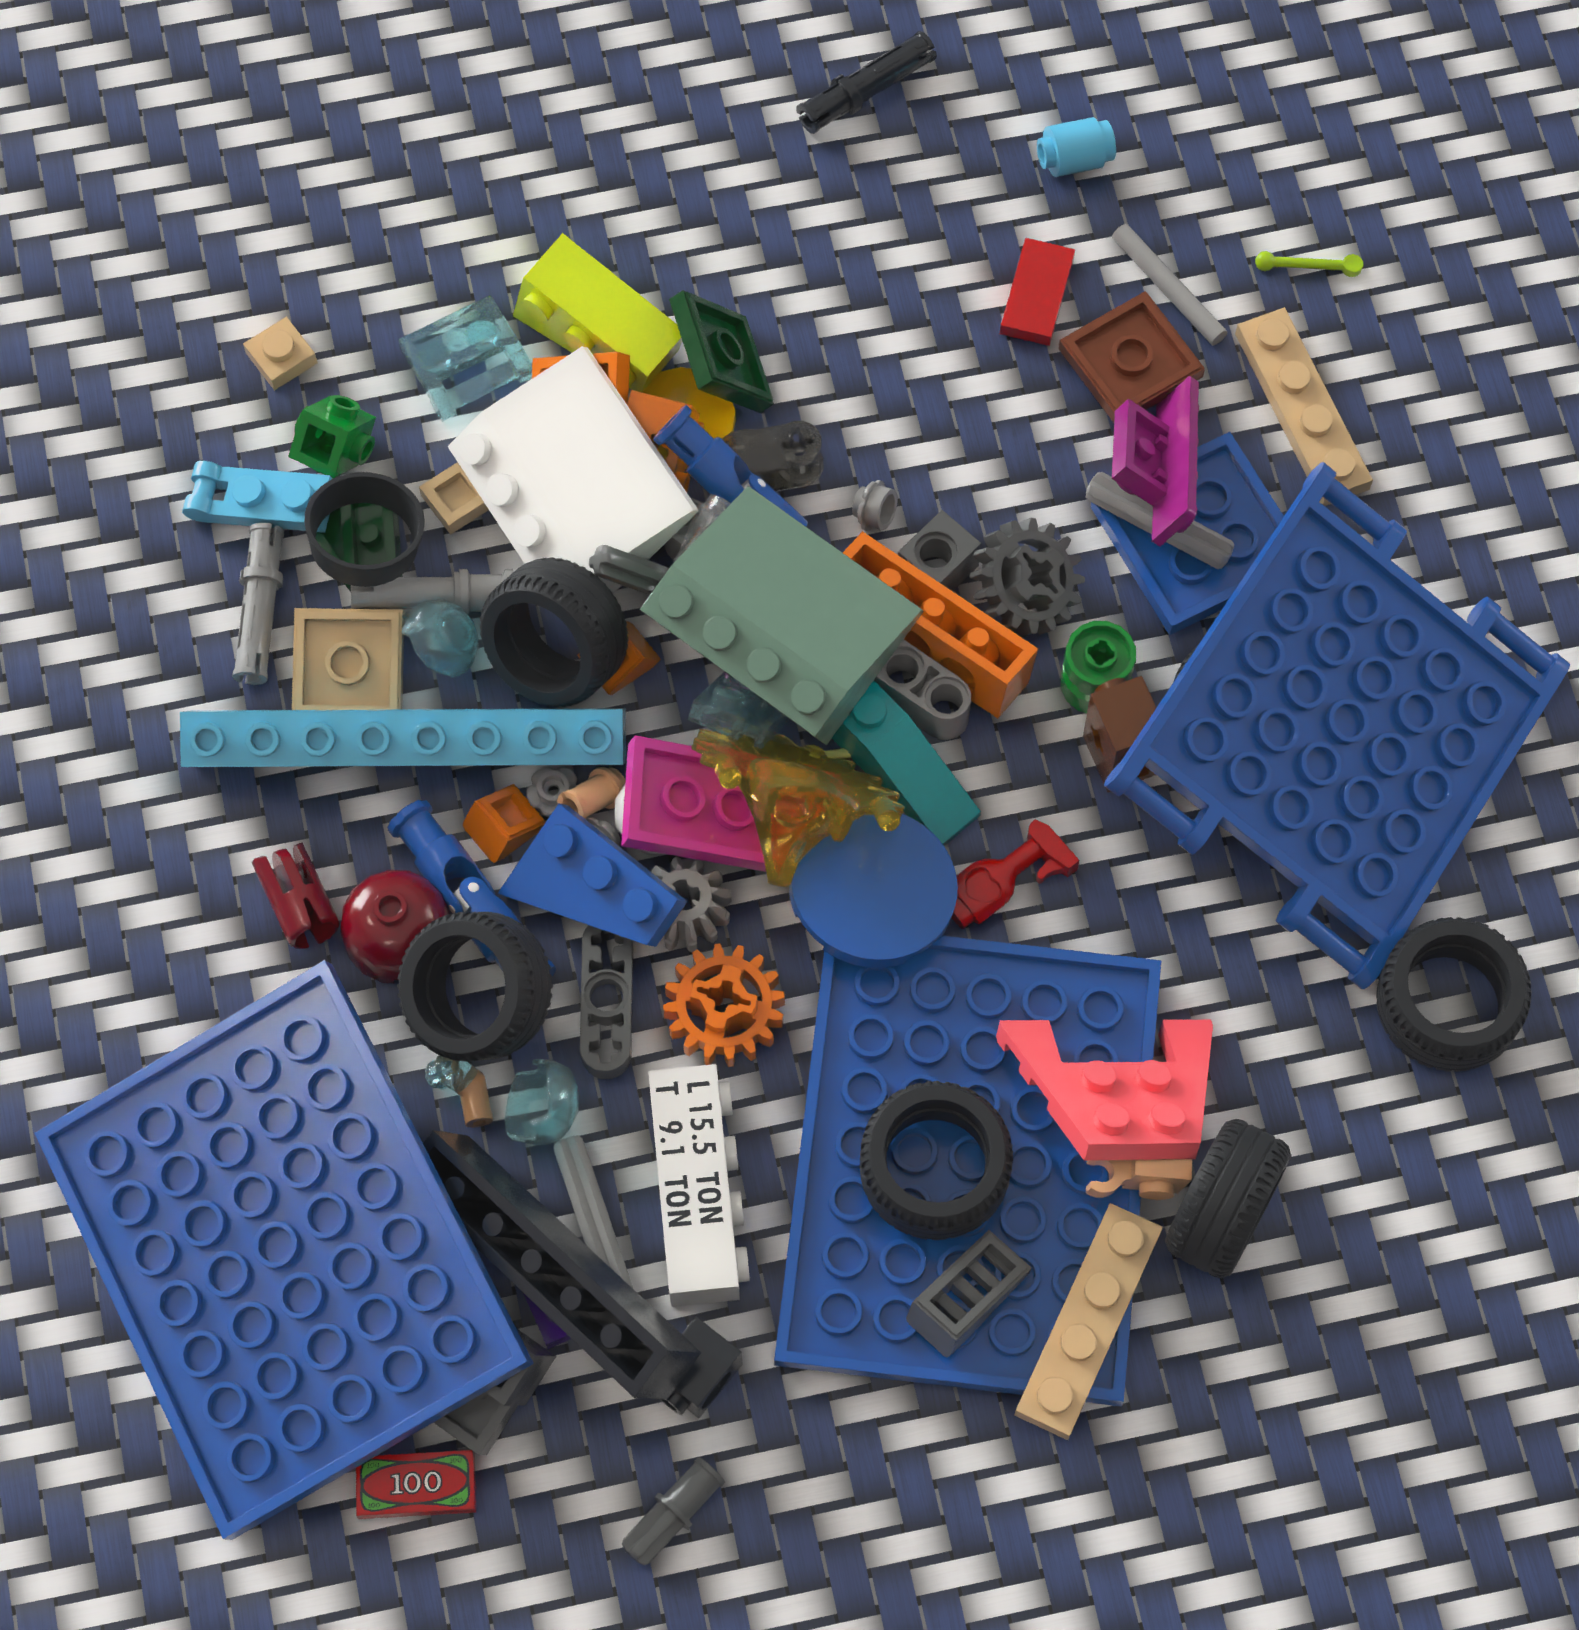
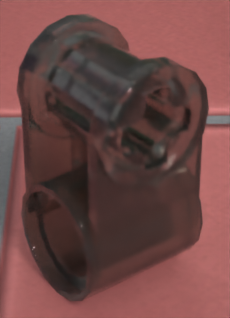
[722,421,824,491]

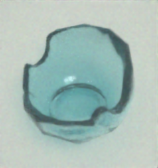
[401,599,479,678]
[505,1059,580,1145]

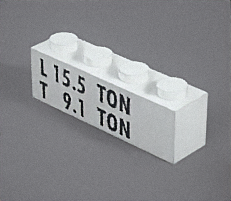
[648,1064,750,1307]

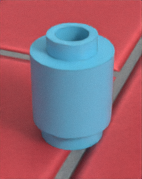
[1037,117,1116,177]

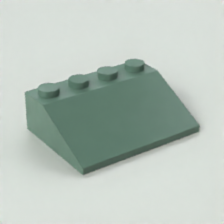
[640,486,924,745]

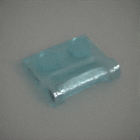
[398,295,532,422]

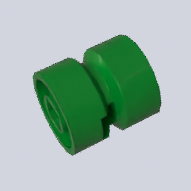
[1061,621,1136,714]

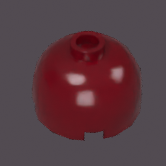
[340,870,450,984]

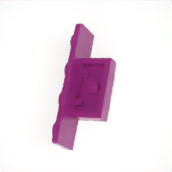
[1112,376,1199,546]

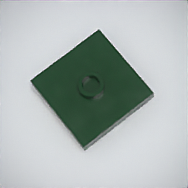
[669,290,774,413]

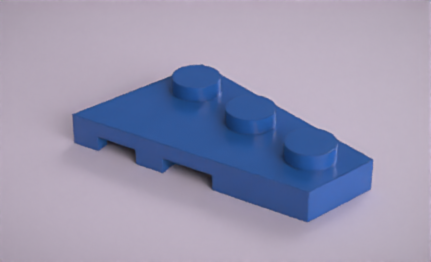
[498,803,688,947]

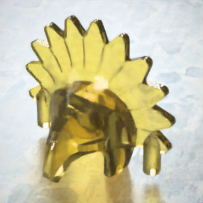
[691,725,905,887]

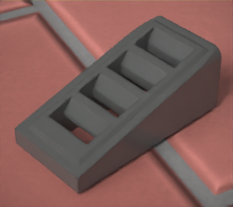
[906,1230,1032,1357]

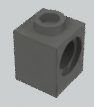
[898,510,981,591]

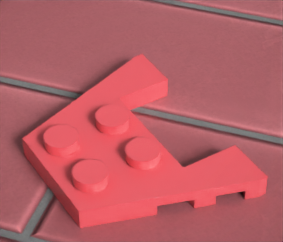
[996,1019,1213,1161]

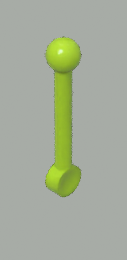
[1255,251,1363,277]

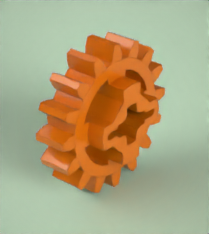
[663,943,785,1067]

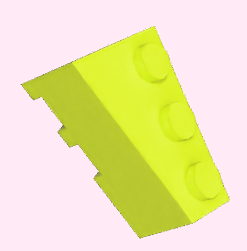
[513,233,682,392]

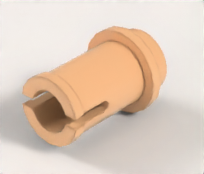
[557,767,626,819]

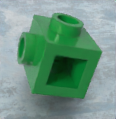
[288,395,376,478]

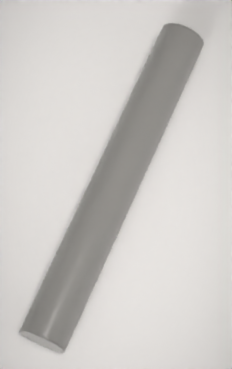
[1112,224,1227,346]

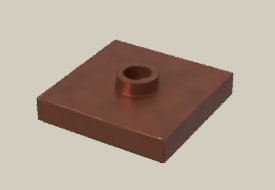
[1058,291,1205,423]

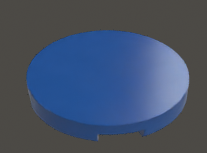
[789,808,958,968]

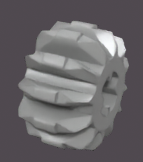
[652,856,732,952]

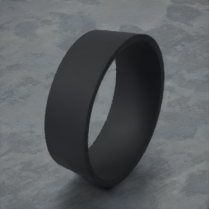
[304,472,425,587]

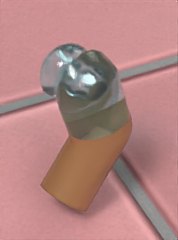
[425,1055,493,1128]

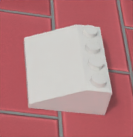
[448,346,699,593]

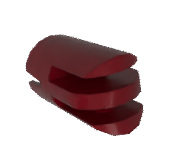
[252,842,340,949]

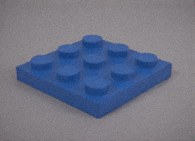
[1090,432,1284,636]

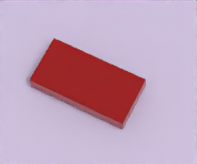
[1000,238,1075,346]

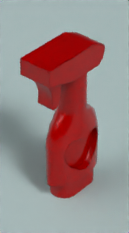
[951,819,1080,929]

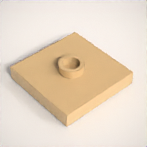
[292,608,405,710]

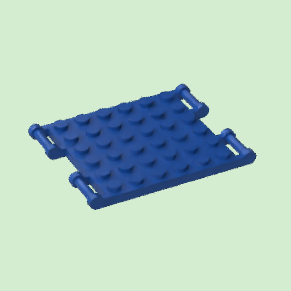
[1104,462,1570,989]

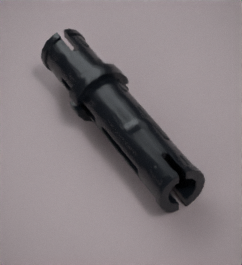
[796,31,937,134]

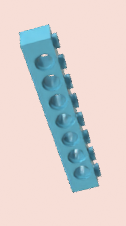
[180,708,626,767]

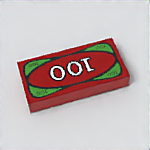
[356,1450,476,1519]

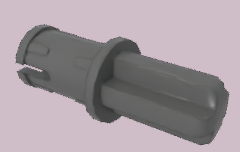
[622,1457,725,1566]

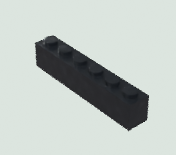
[423,1130,702,1399]

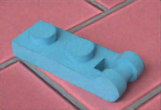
[182,461,333,533]

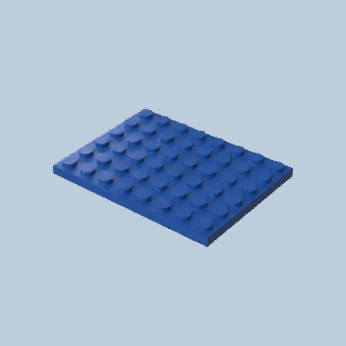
[774,936,1162,1407]
[35,960,534,1540]

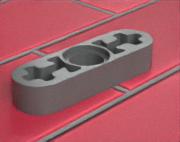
[580,925,633,1079]

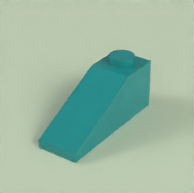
[832,681,981,846]

